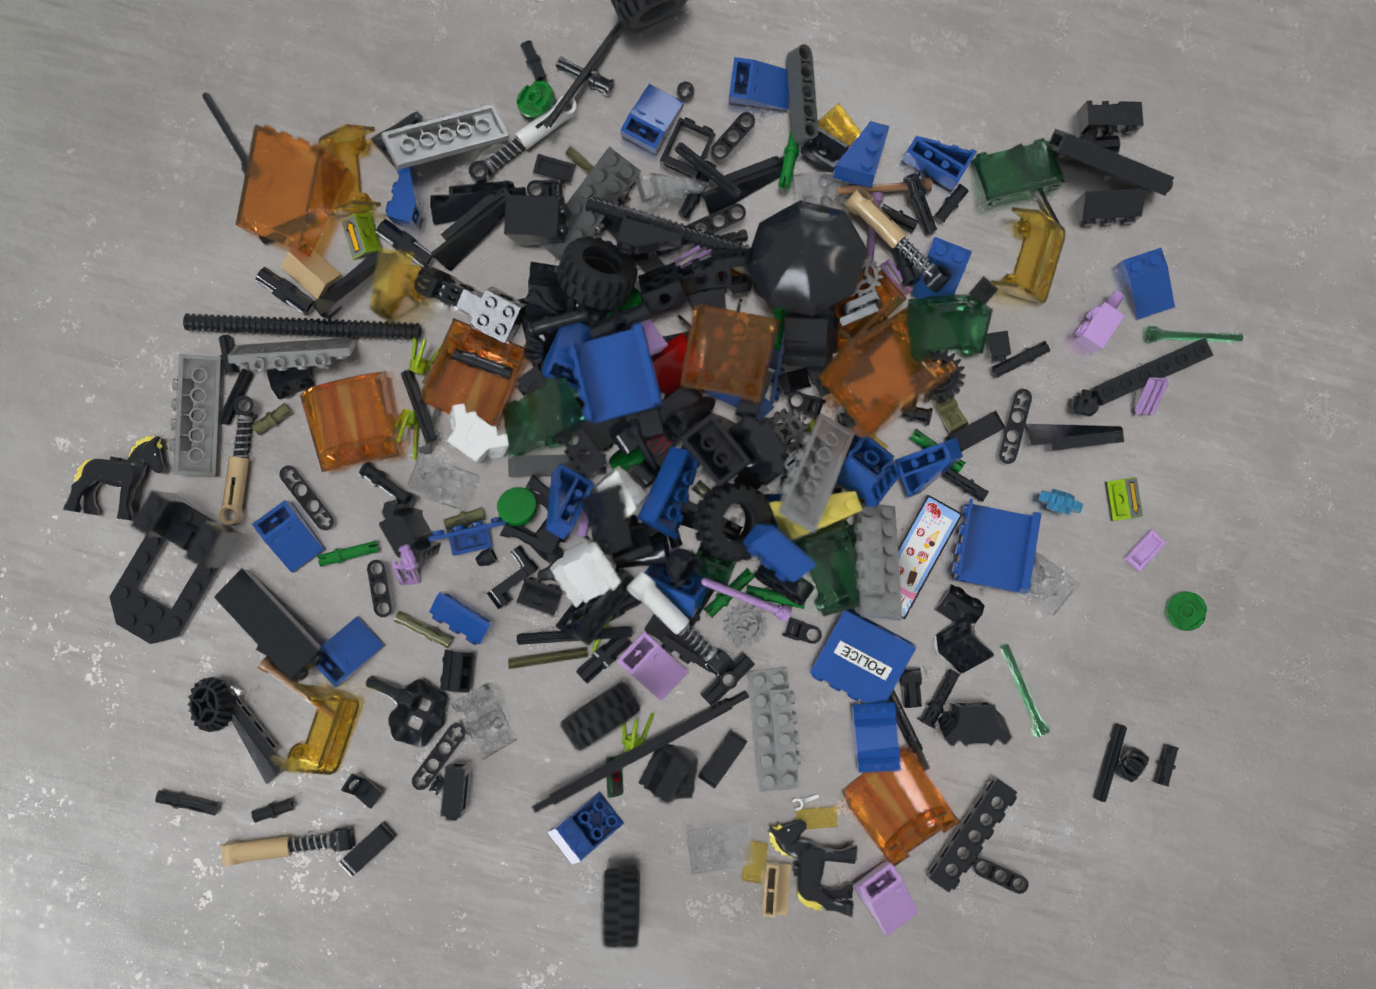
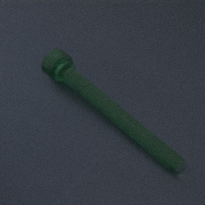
[1146,326,1243,342]
[1001,644,1051,737]

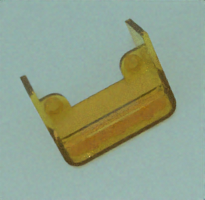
[318,124,381,216]
[990,207,1066,303]
[370,248,423,320]
[270,683,359,775]

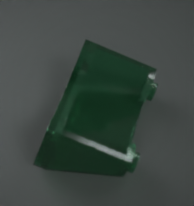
[971,138,1065,208]
[907,294,993,362]
[503,376,586,458]
[795,520,860,617]

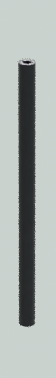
[543,20,624,129]

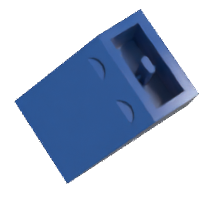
[729,57,789,110]
[620,84,684,154]
[385,166,422,230]
[540,322,594,390]
[252,500,325,573]
[315,616,385,688]
[548,792,624,864]

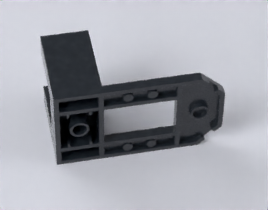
[109,490,241,644]

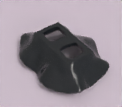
[388,679,447,747]

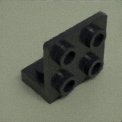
[936,617,994,674]

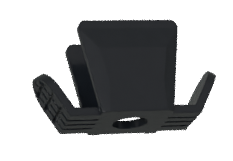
[677,287,743,330]

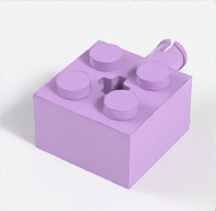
[1074,290,1125,354]

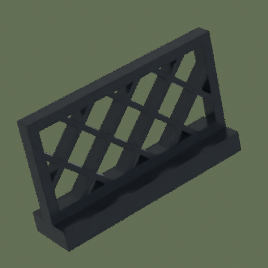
[555,568,635,646]

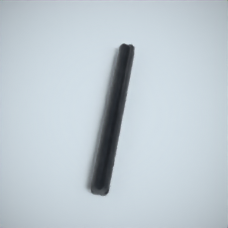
[516,626,633,645]

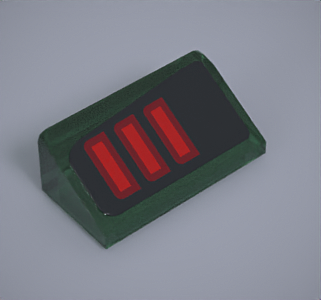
[606,755,624,798]

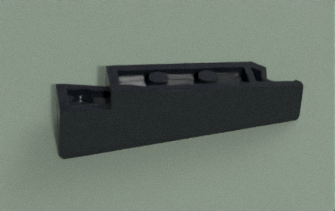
[430,180,527,225]
[1025,424,1125,452]
[231,691,285,784]

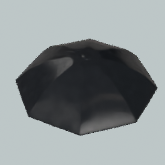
[746,200,868,316]

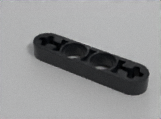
[997,389,1032,465]
[279,465,336,531]
[412,722,467,790]

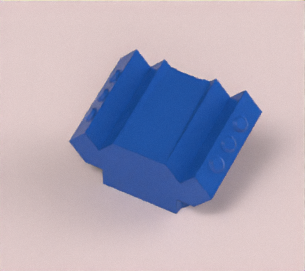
[836,434,901,507]
[852,703,901,773]

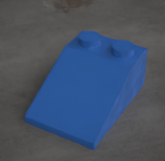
[910,237,972,310]
[1117,248,1175,320]

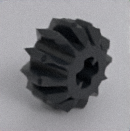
[523,333,553,365]
[1116,747,1149,783]

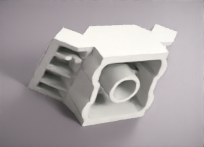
[447,404,509,463]
[590,466,647,519]
[550,539,621,608]

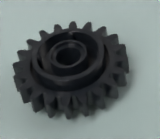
[909,348,966,404]

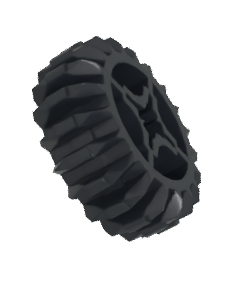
[187,677,236,732]

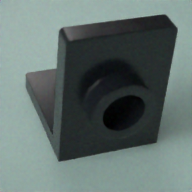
[341,773,382,809]

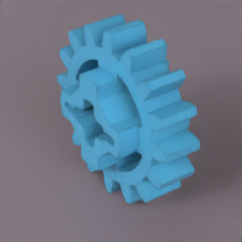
[1038,489,1083,516]

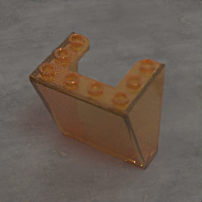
[235,124,350,258]
[818,308,958,439]

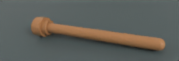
[837,176,932,194]
[257,656,340,722]

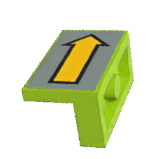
[342,212,382,259]
[1107,477,1143,521]

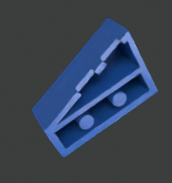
[833,121,890,188]
[901,136,977,191]
[895,438,963,497]
[546,463,595,539]

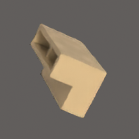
[281,242,341,299]
[762,861,791,917]

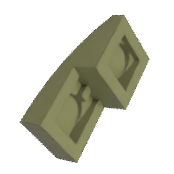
[931,396,968,434]

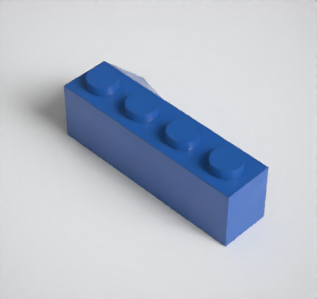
[637,446,699,539]

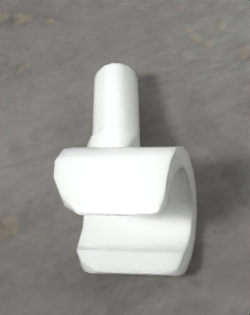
[792,794,820,811]

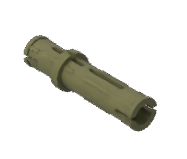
[394,611,453,649]

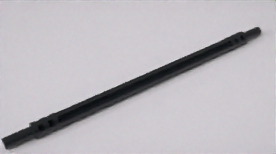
[817,551,930,771]
[531,691,749,813]

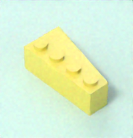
[769,491,862,540]

